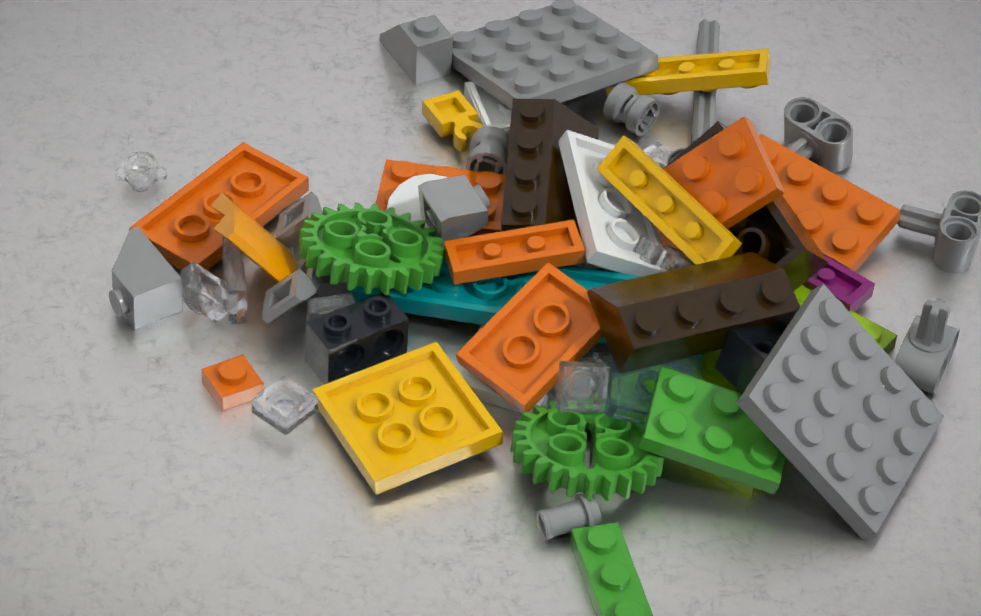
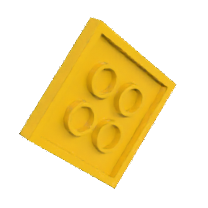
[312,342,503,495]

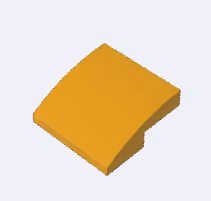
[211,193,298,283]

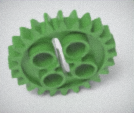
[298,203,445,295]
[510,398,665,501]

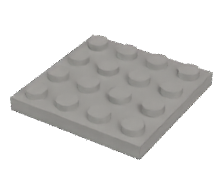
[451,0,659,109]
[736,284,944,540]

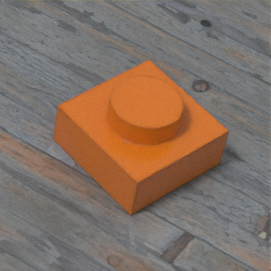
[201,355,264,411]

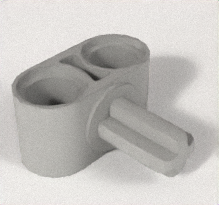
[784,97,853,172]
[897,190,981,274]
[895,298,960,394]

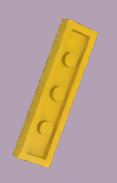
[605,48,771,97]
[596,135,742,264]

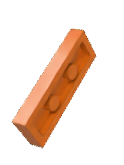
[444,220,585,285]

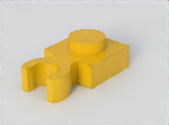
[422,90,484,152]

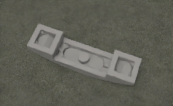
[261,191,325,324]

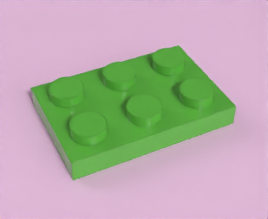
[639,366,786,494]

